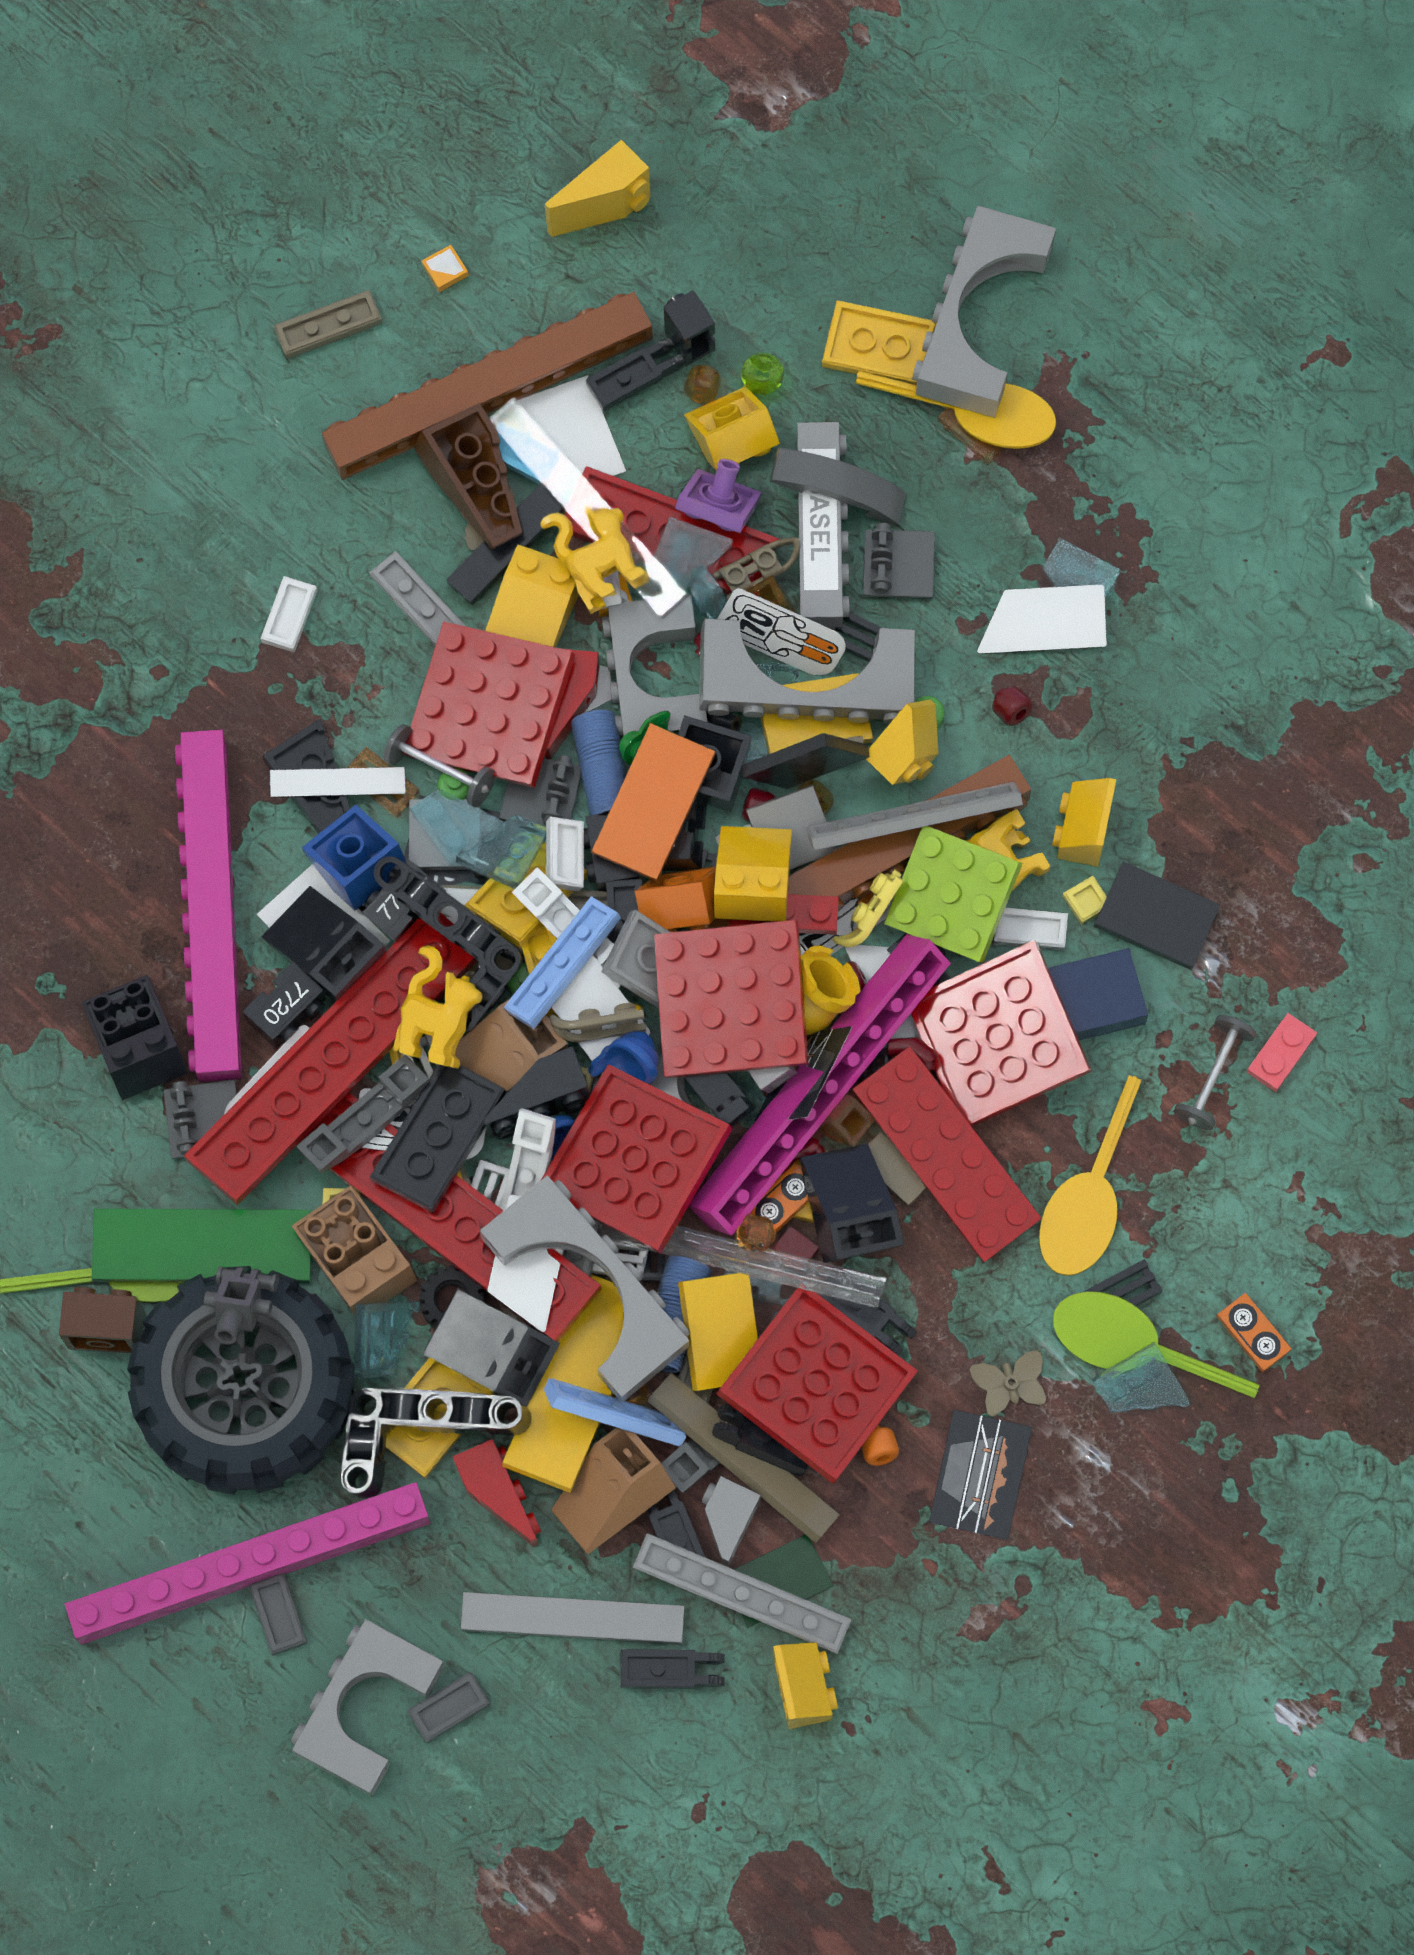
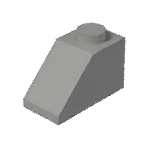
[702,1476,761,1567]

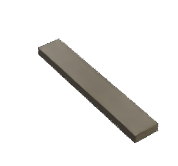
[647,1373,840,1543]

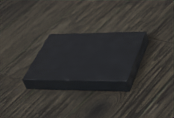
[741,733,870,789]
[1094,861,1220,970]

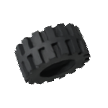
[419,1266,485,1329]

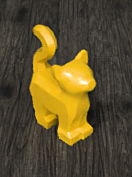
[540,506,649,614]
[965,809,1051,891]
[393,945,482,1068]

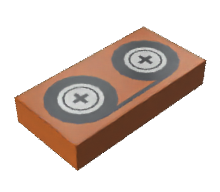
[747,1163,809,1239]
[1216,1293,1292,1373]

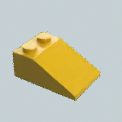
[545,140,651,237]
[485,545,579,647]
[714,826,792,921]

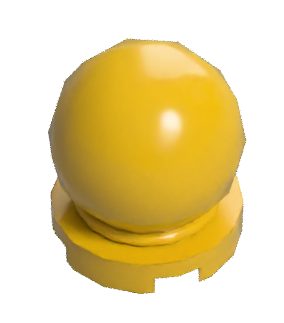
[801,945,860,1035]

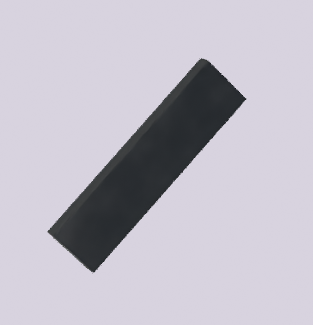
[446,482,568,606]

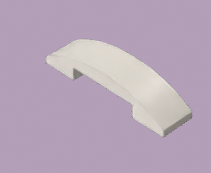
[512,867,622,989]
[499,1108,556,1211]

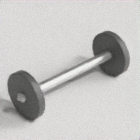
[384,724,495,808]
[1173,1015,1256,1130]

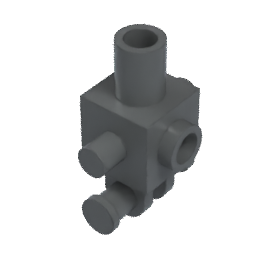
[204,1266,279,1344]

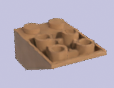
[455,998,568,1095]
[292,1185,418,1322]
[551,1427,676,1555]

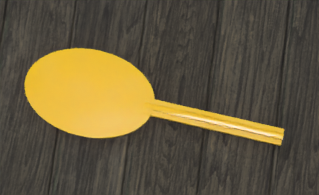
[855,371,1056,449]
[1039,1075,1142,1276]

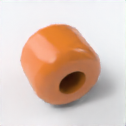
[861,1425,899,1466]

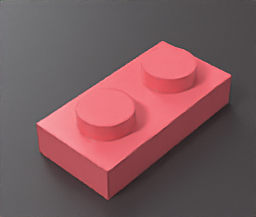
[1246,1013,1317,1092]

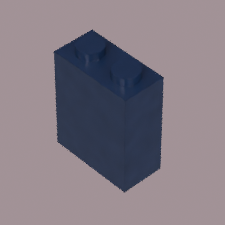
[1048,948,1148,1041]

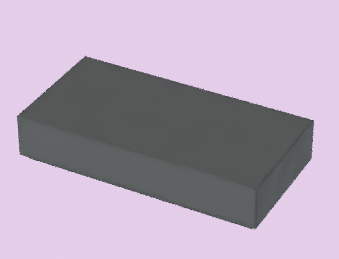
[249,1573,307,1656]
[407,1672,490,1743]

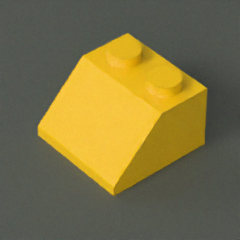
[684,386,780,471]
[866,699,939,785]
[1052,778,1117,867]
[773,1642,838,1729]

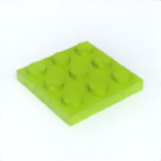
[884,826,1023,963]

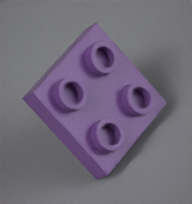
[675,459,762,533]

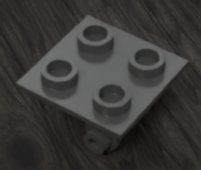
[863,523,935,598]
[499,755,581,828]
[164,1079,237,1159]

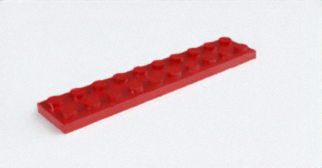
[184,913,477,1205]
[297,1092,602,1342]

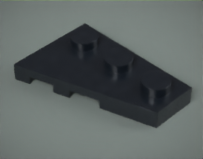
[263,718,350,834]

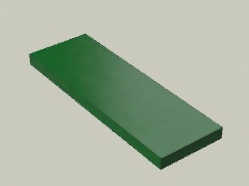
[92,1208,312,1283]

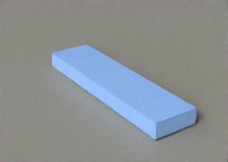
[504,896,621,1029]
[544,1378,686,1447]

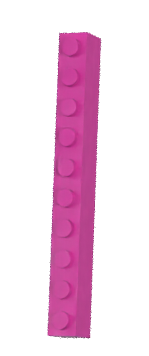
[175,730,242,1082]
[689,934,951,1236]
[64,1482,431,1645]

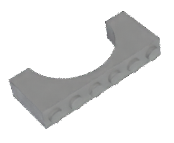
[912,205,1056,418]
[699,619,915,724]
[480,1175,690,1403]

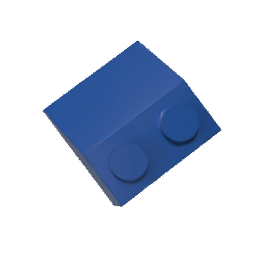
[302,805,406,911]

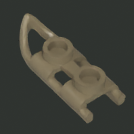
[712,537,800,601]
[550,1003,647,1042]

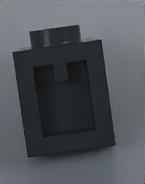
[685,1073,755,1127]

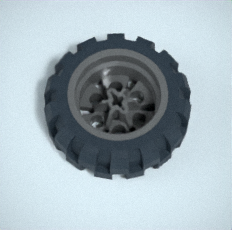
[127,1266,354,1495]

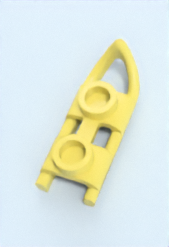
[832,869,904,947]

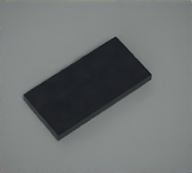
[370,1064,506,1213]

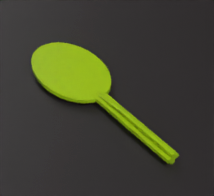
[0,1268,184,1303]
[1053,1291,1260,1398]

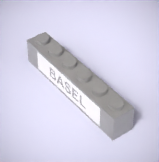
[797,422,849,630]

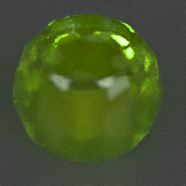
[741,352,784,396]

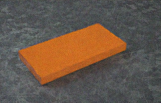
[592,723,716,881]

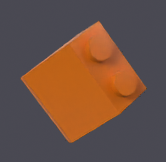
[634,866,716,933]

